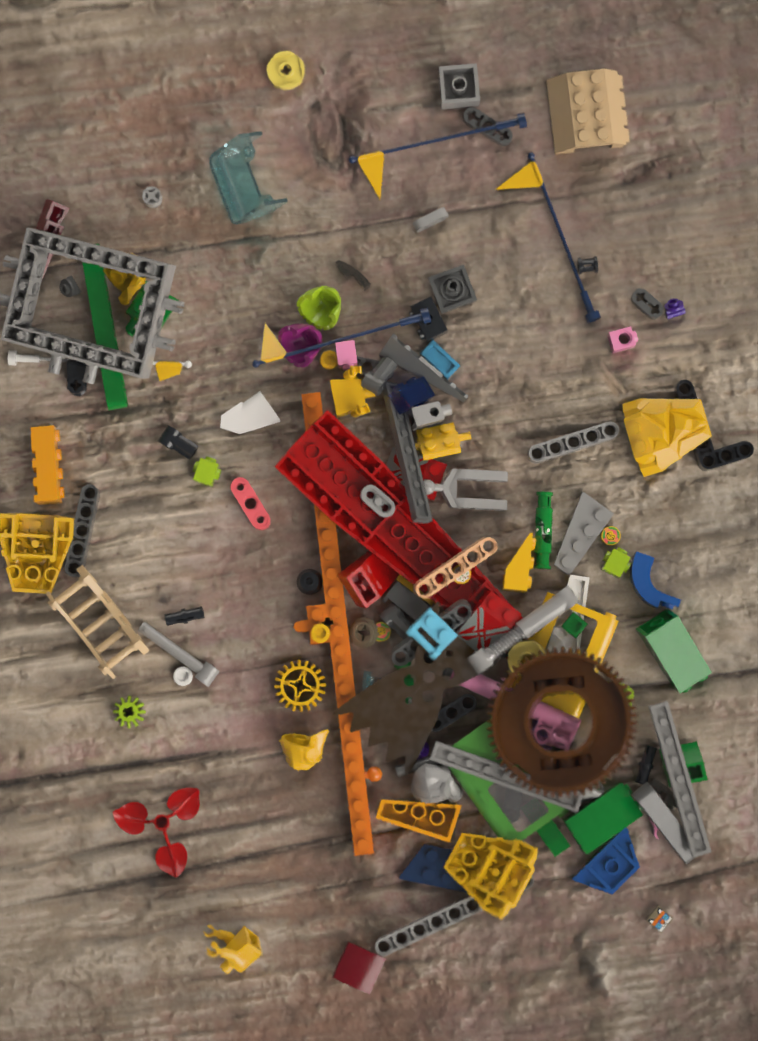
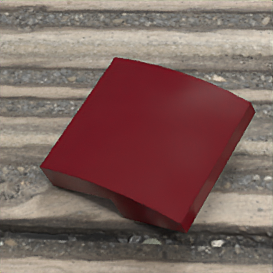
[332,941,386,994]

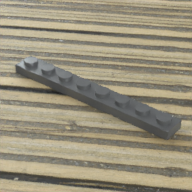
[383,381,432,524]

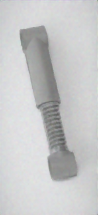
[467,586,579,675]

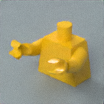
[330,366,376,418]
[203,924,262,974]

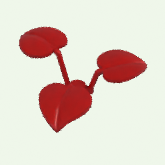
[113,787,200,878]

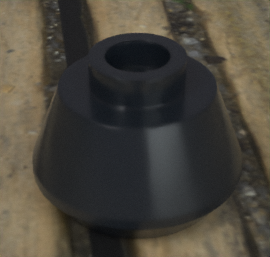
[297,569,323,595]

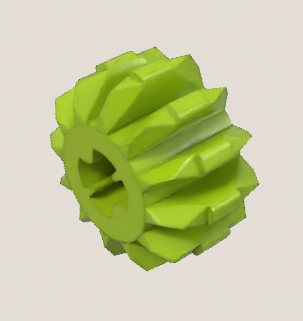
[113,695,146,728]

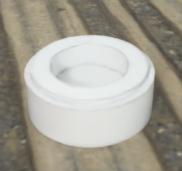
[173,666,193,686]

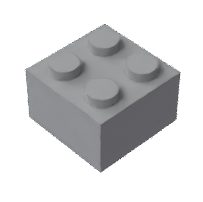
[438,63,480,110]

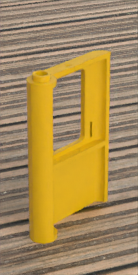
[510,592,619,719]

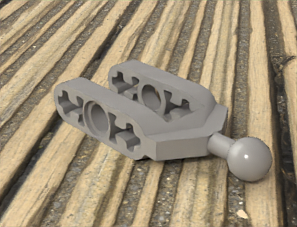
[424,469,508,511]

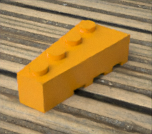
[31,425,65,505]
[375,799,462,843]

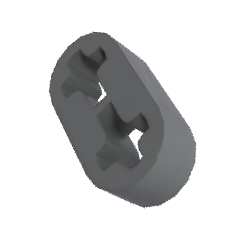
[631,288,664,319]

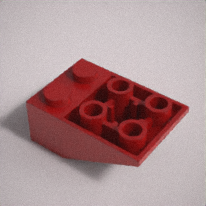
[337,551,399,608]

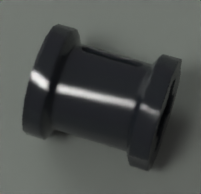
[577,256,598,275]

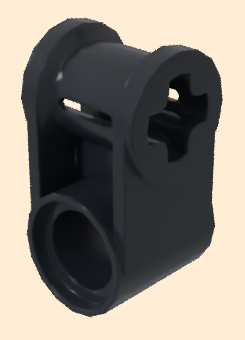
[67,359,87,397]

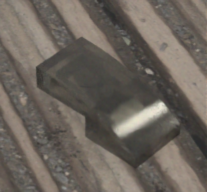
[336,260,371,291]

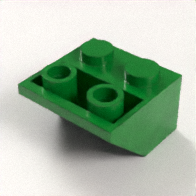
[659,741,708,788]

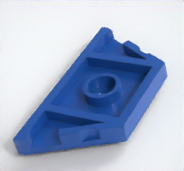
[572,828,640,894]

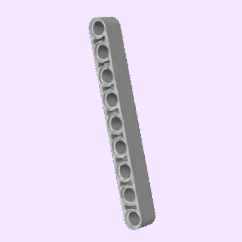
[375,876,534,956]

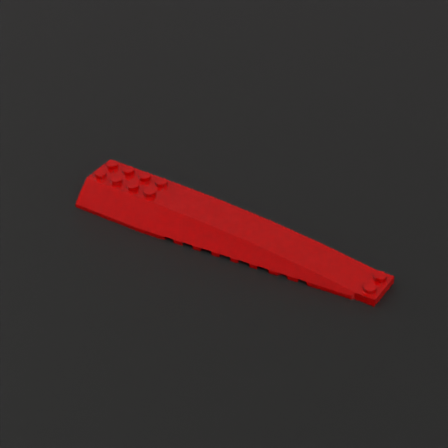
[274,410,528,660]

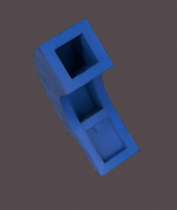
[630,551,681,610]

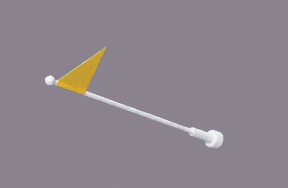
[8,350,192,381]

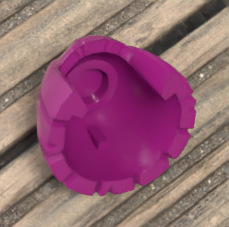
[278,323,323,368]

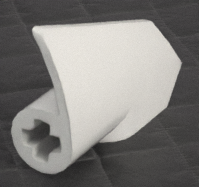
[220,391,280,434]

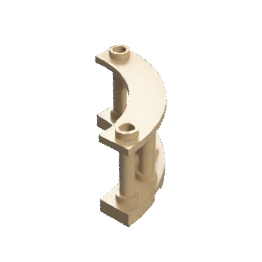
[46,565,150,679]

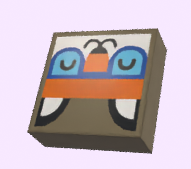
[646,905,673,933]

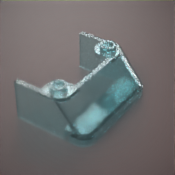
[209,131,288,225]

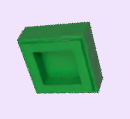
[561,612,588,639]

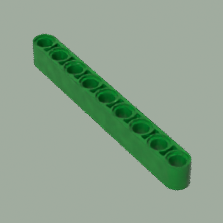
[82,243,128,410]

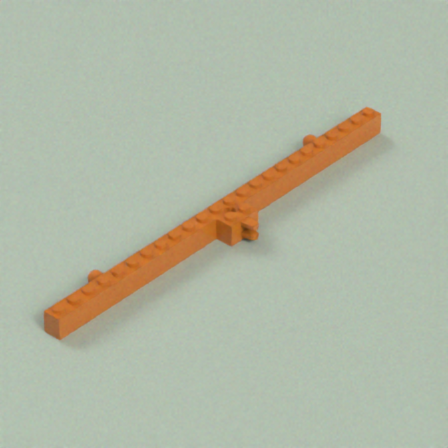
[293,392,382,856]

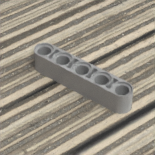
[527,421,619,464]

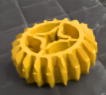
[274,660,326,712]

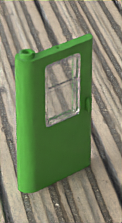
[448,718,569,841]

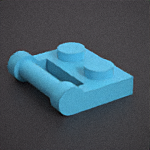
[406,607,458,660]

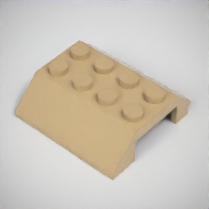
[546,69,630,154]

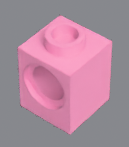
[607,327,638,353]
[335,340,358,370]

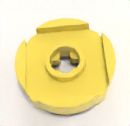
[267,51,305,90]
[508,639,546,678]

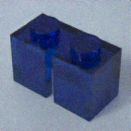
[388,376,435,415]

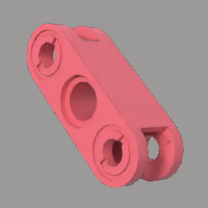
[231,477,271,530]

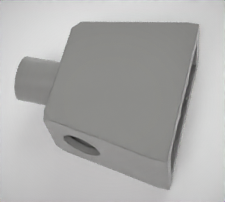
[407,401,452,432]

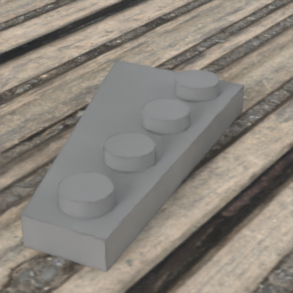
[553,492,614,576]

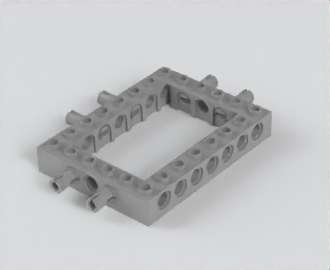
[0,227,184,384]

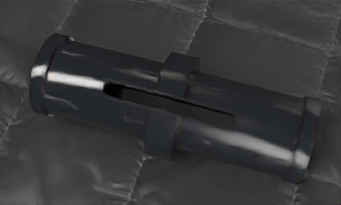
[164,606,205,626]
[635,745,657,785]

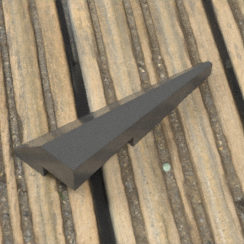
[379,333,469,403]

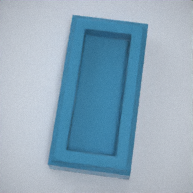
[420,340,460,380]

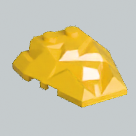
[623,398,712,477]
[0,513,74,594]
[444,833,538,919]

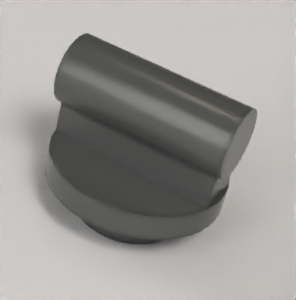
[60,276,81,298]

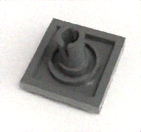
[428,265,477,314]

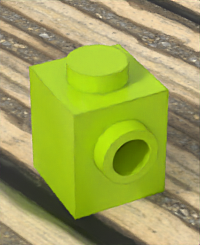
[192,456,222,487]
[601,547,631,579]

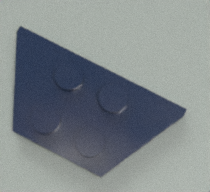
[399,844,467,893]

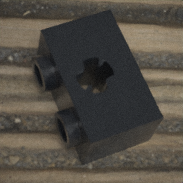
[409,297,448,343]

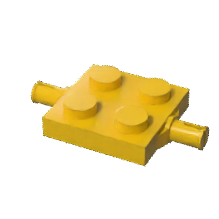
[415,422,471,460]

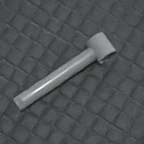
[138,622,220,687]

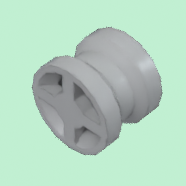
[142,186,162,208]

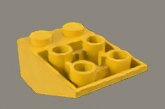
[502,533,536,593]

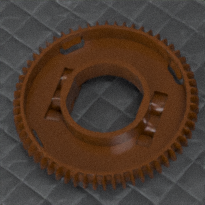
[486,647,638,799]

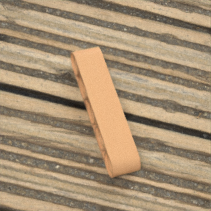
[413,537,497,598]

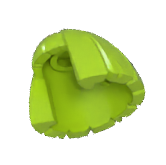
[297,286,341,330]

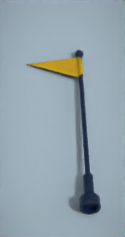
[348,112,527,199]
[495,152,601,323]
[252,307,431,368]

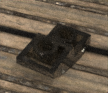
[648,777,677,811]

